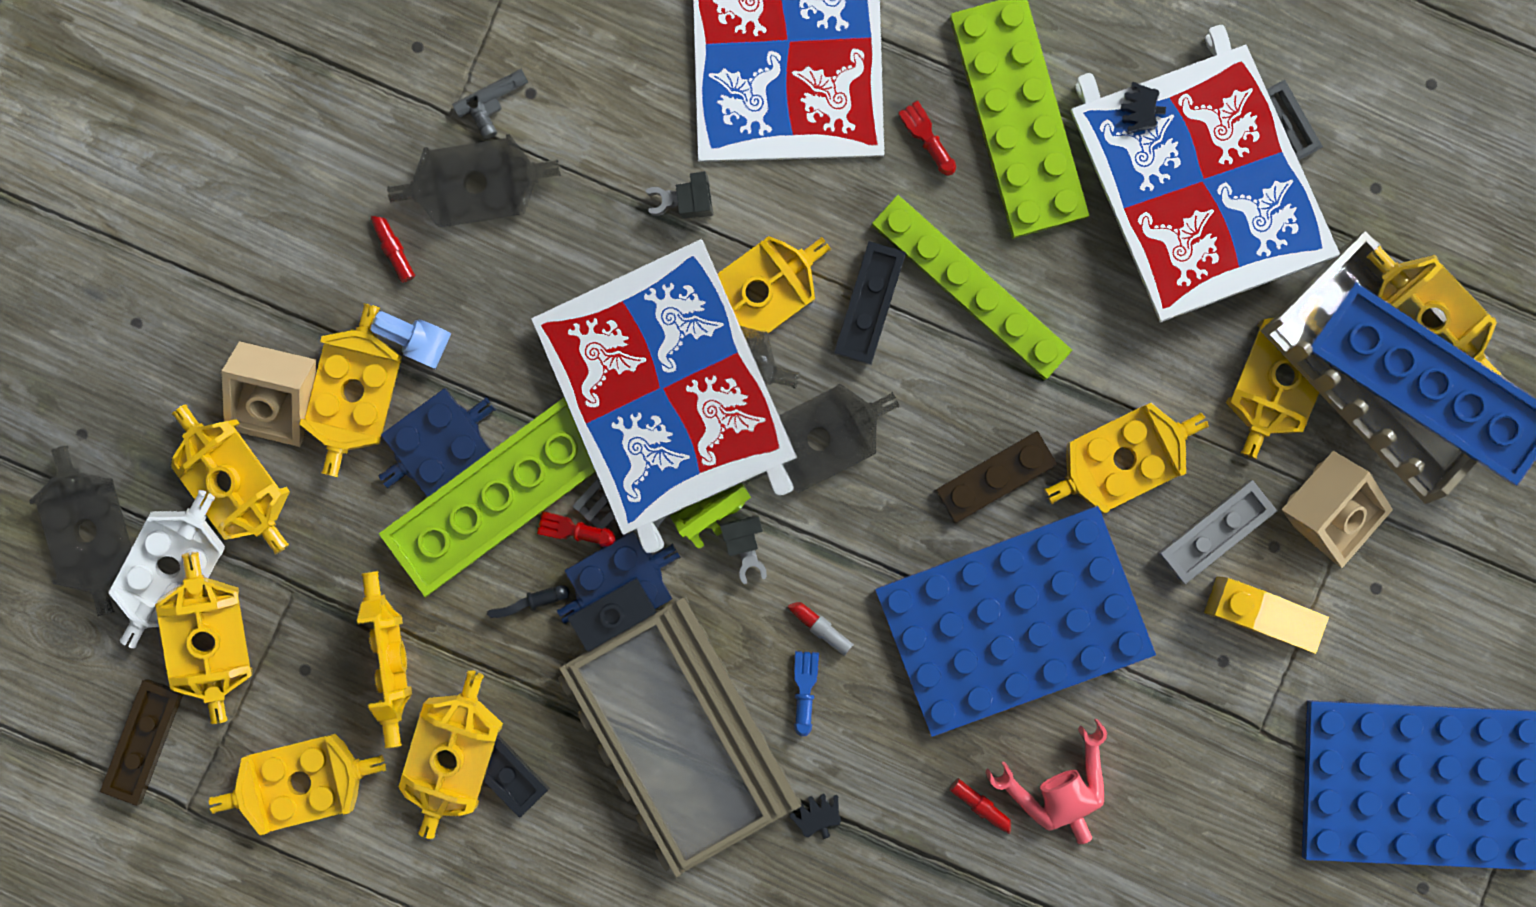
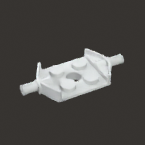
[108,490,225,648]

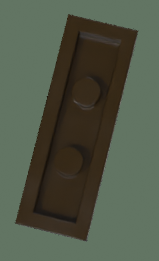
[935,431,1057,523]
[100,679,183,806]

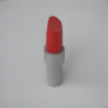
[788,602,854,656]

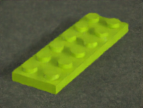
[949,0,1090,239]
[379,397,596,597]

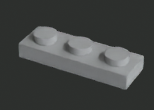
[1158,480,1277,584]

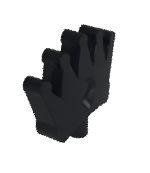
[1121,82,1166,134]
[790,794,841,839]

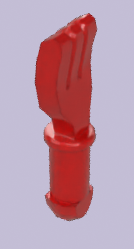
[898,100,956,176]
[537,511,615,547]

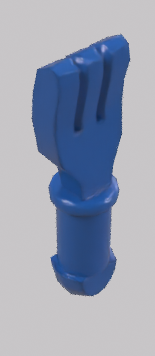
[794,651,819,737]

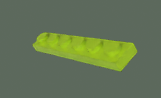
[871,195,1073,380]

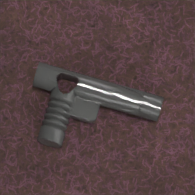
[452,69,529,140]

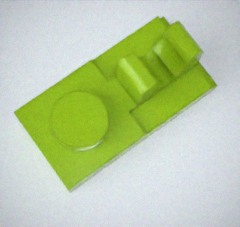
[670,483,752,548]

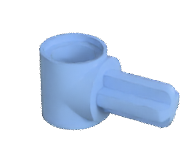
[370,311,452,369]

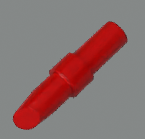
[371,216,415,283]
[949,778,1011,834]

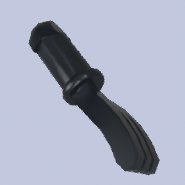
[487,585,570,618]

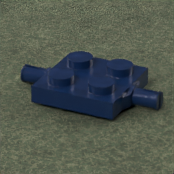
[378,388,496,497]
[557,531,681,624]

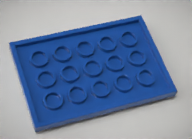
[875,505,1156,737]
[1302,700,1536,870]

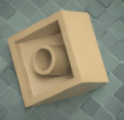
[221,341,316,447]
[1282,451,1393,568]

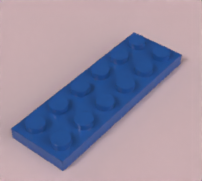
[1311,283,1536,486]

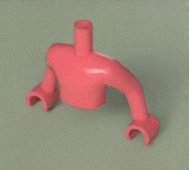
[986,719,1107,844]

